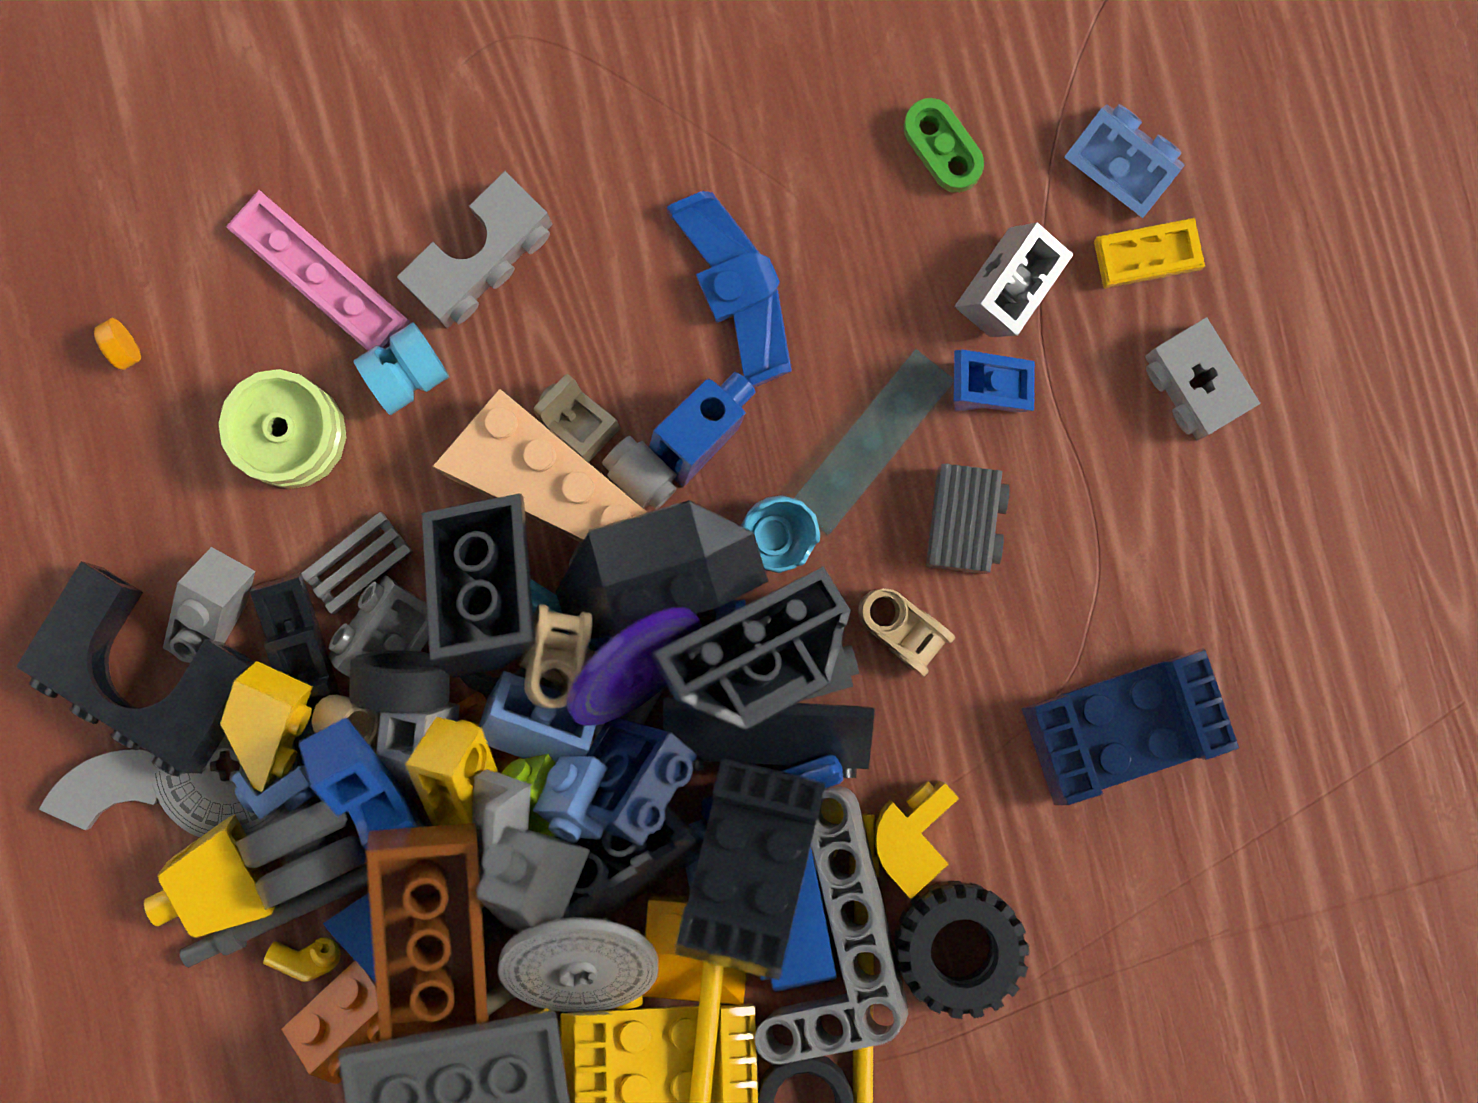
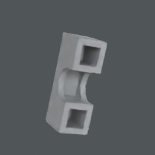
[397,171,553,328]

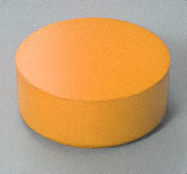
[94,318,141,370]

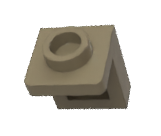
[533,374,621,463]

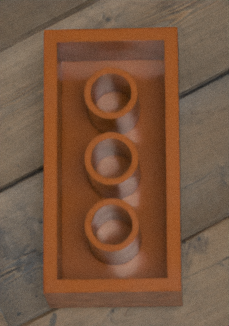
[366,823,488,1042]

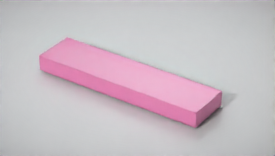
[226,190,410,351]

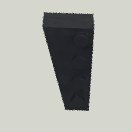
[481,802,703,944]

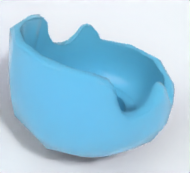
[741,495,821,573]

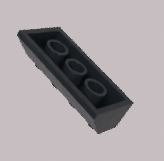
[663,697,875,778]

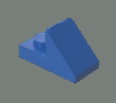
[954,349,1035,413]

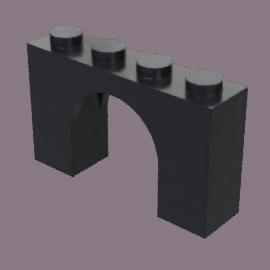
[16,561,255,777]

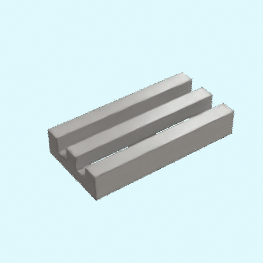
[302,512,413,614]

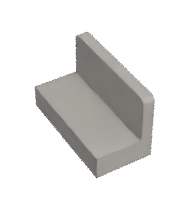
[472,769,531,880]

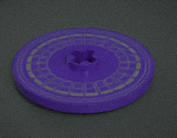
[566,608,703,726]

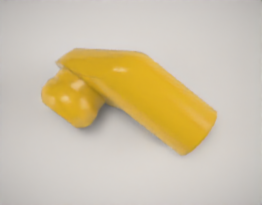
[263,937,341,982]

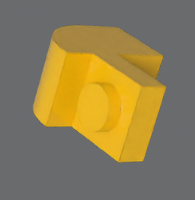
[874,781,959,899]

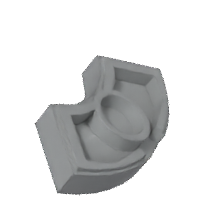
[39,748,161,830]

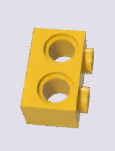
[405,716,499,826]

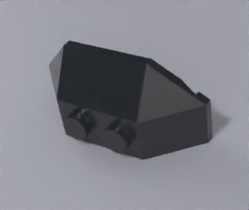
[556,500,768,639]
[651,566,851,732]

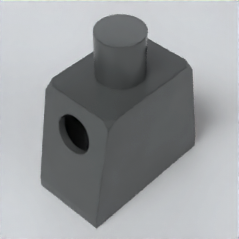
[477,826,590,933]

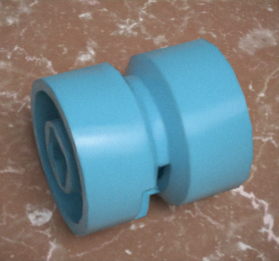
[354,322,450,415]

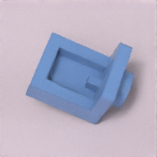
[533,756,607,842]
[231,764,315,820]

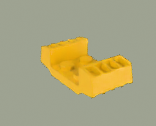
[561,1004,758,1103]

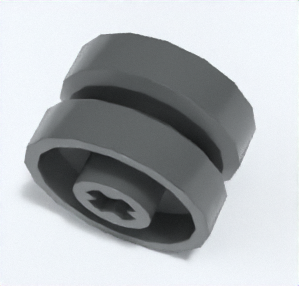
[236,801,367,910]

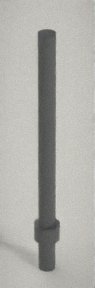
[180,863,369,968]

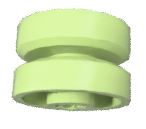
[219,369,346,489]

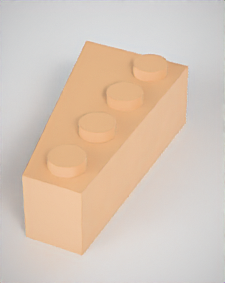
[433,389,648,543]

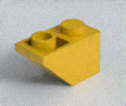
[220,661,313,792]

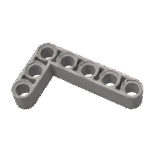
[755,785,909,1064]

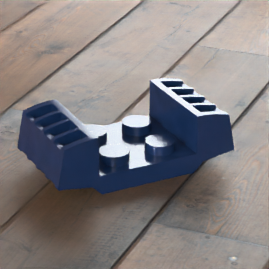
[1021,648,1239,805]

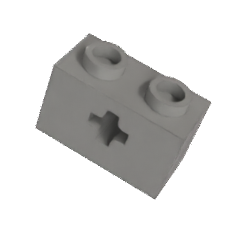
[954,223,1073,337]
[1145,317,1261,441]

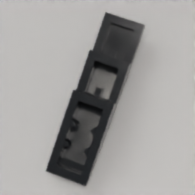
[250,572,340,789]

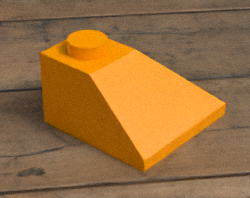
[642,893,746,1005]

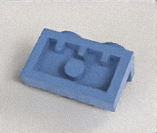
[1064,104,1184,218]

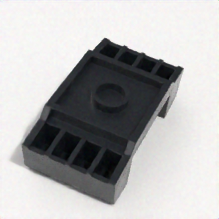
[675,757,826,980]

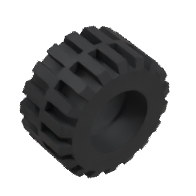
[894,881,1029,1019]

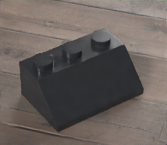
[422,493,535,678]

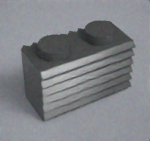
[926,464,1010,574]

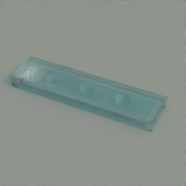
[794,349,954,536]

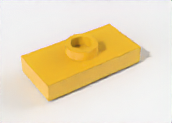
[1094,218,1205,289]

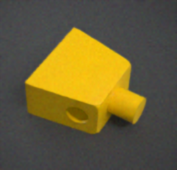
[144,814,276,937]

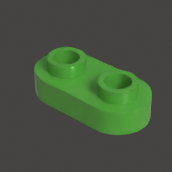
[904,98,984,193]

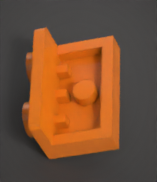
[281,961,380,1084]

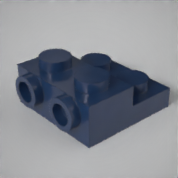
[585,718,697,846]

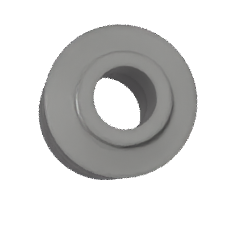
[602,435,677,510]

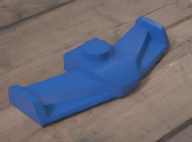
[667,191,792,388]

